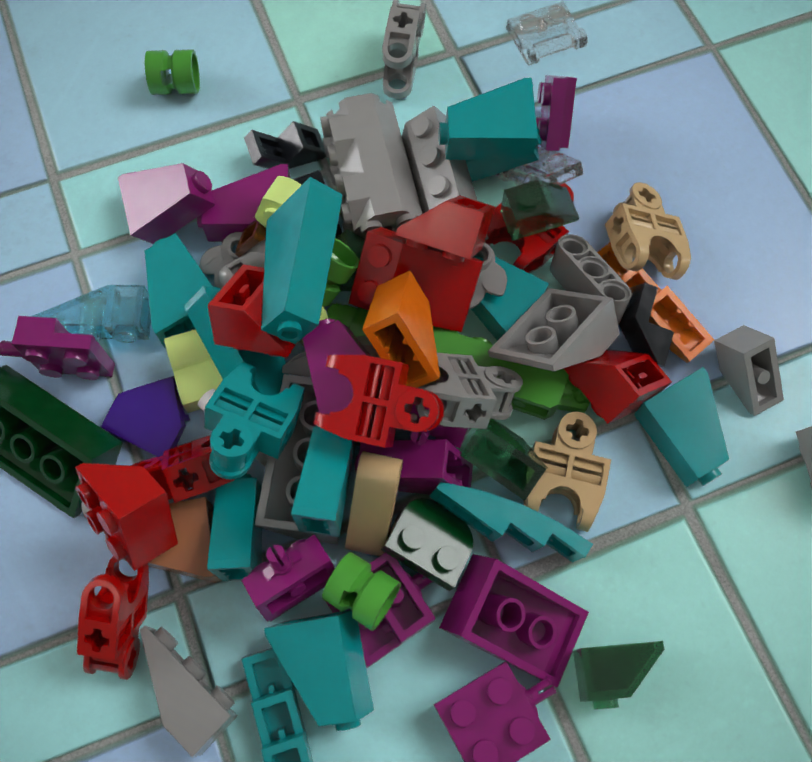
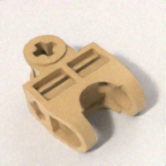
[605,182,691,280]
[523,412,611,532]

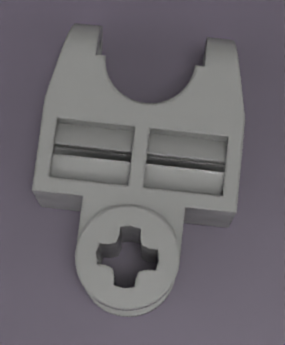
[382,0,426,99]
[415,353,523,429]

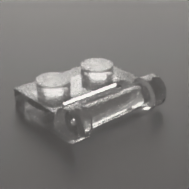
[506,1,588,65]
[496,147,583,196]

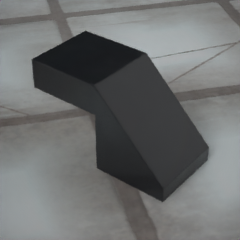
[244,121,326,169]
[619,283,674,367]

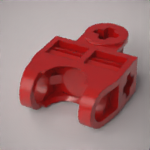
[484,181,574,273]
[313,355,444,448]
[131,435,235,503]
[77,556,149,680]

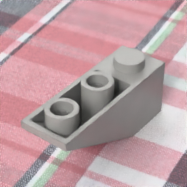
[140,625,237,757]

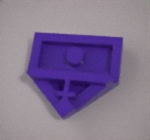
[101,376,190,457]

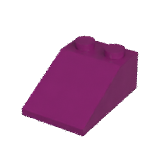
[439,554,589,688]

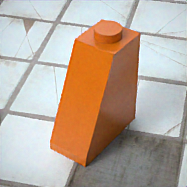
[362,271,440,388]

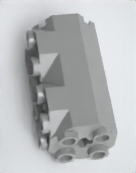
[320,93,422,249]

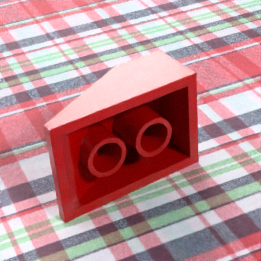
[348,227,484,332]

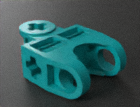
[204,362,305,479]

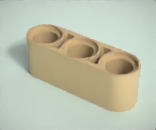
[345,451,403,556]

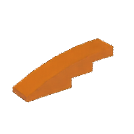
[597,242,714,363]

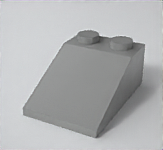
[488,288,620,371]

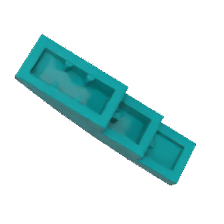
[429,482,593,563]
[241,648,313,762]

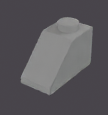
[714,325,784,416]

